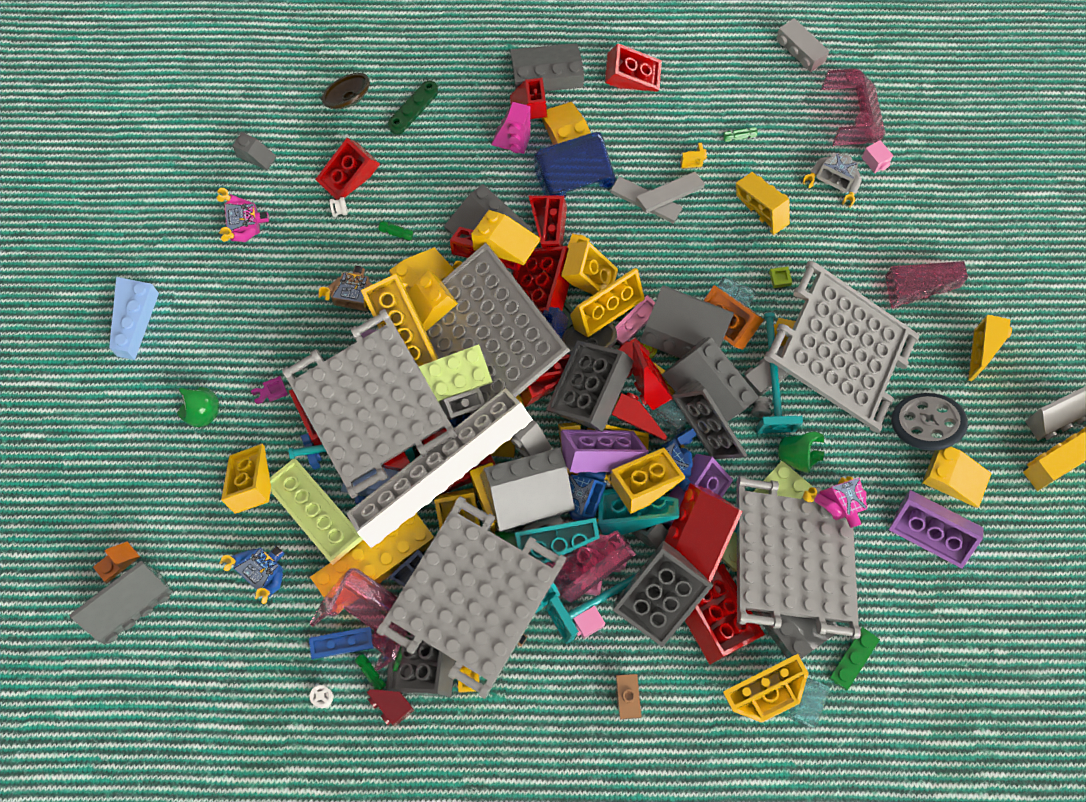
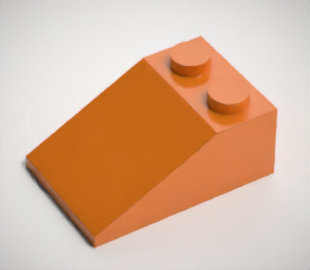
[703,285,764,350]

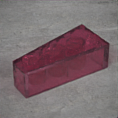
[885,261,968,309]
[545,531,636,603]

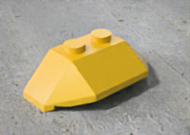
[723,654,808,723]

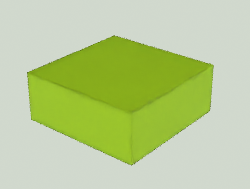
[769,266,792,288]

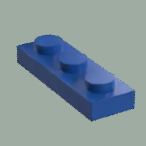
[309,627,374,659]

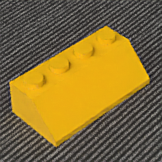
[570,268,645,337]

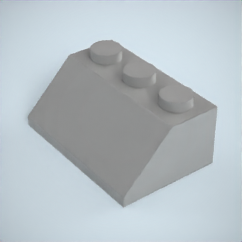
[1025,386,1086,441]

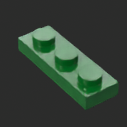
[829,627,880,691]

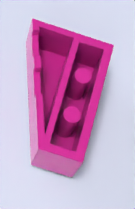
[491,102,530,154]

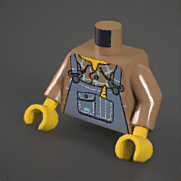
[318,266,373,311]

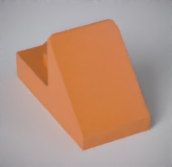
[93,542,140,583]

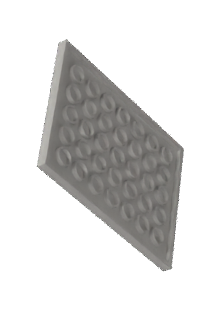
[426,243,570,415]

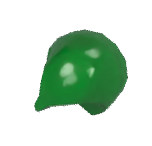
[177,387,220,428]
[778,432,824,474]

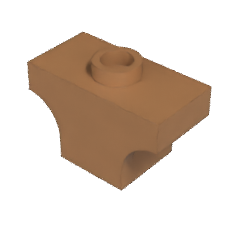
[616,674,641,720]

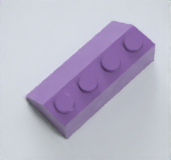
[561,430,648,473]
[662,454,733,529]
[889,490,984,569]

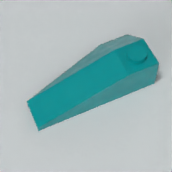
[598,489,679,536]

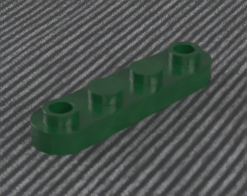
[388,81,438,135]

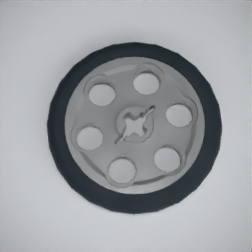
[891,393,968,451]

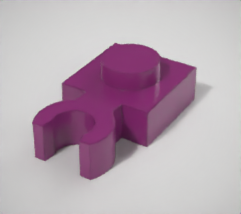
[251,376,288,404]

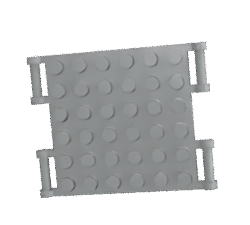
[764,261,920,433]
[282,309,458,499]
[737,476,861,639]
[377,496,567,699]

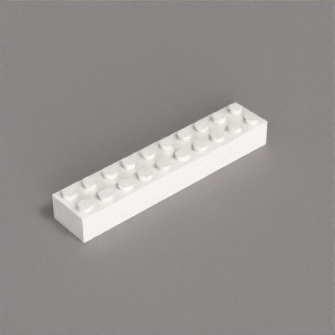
[346,388,533,548]

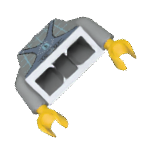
[803,153,862,207]

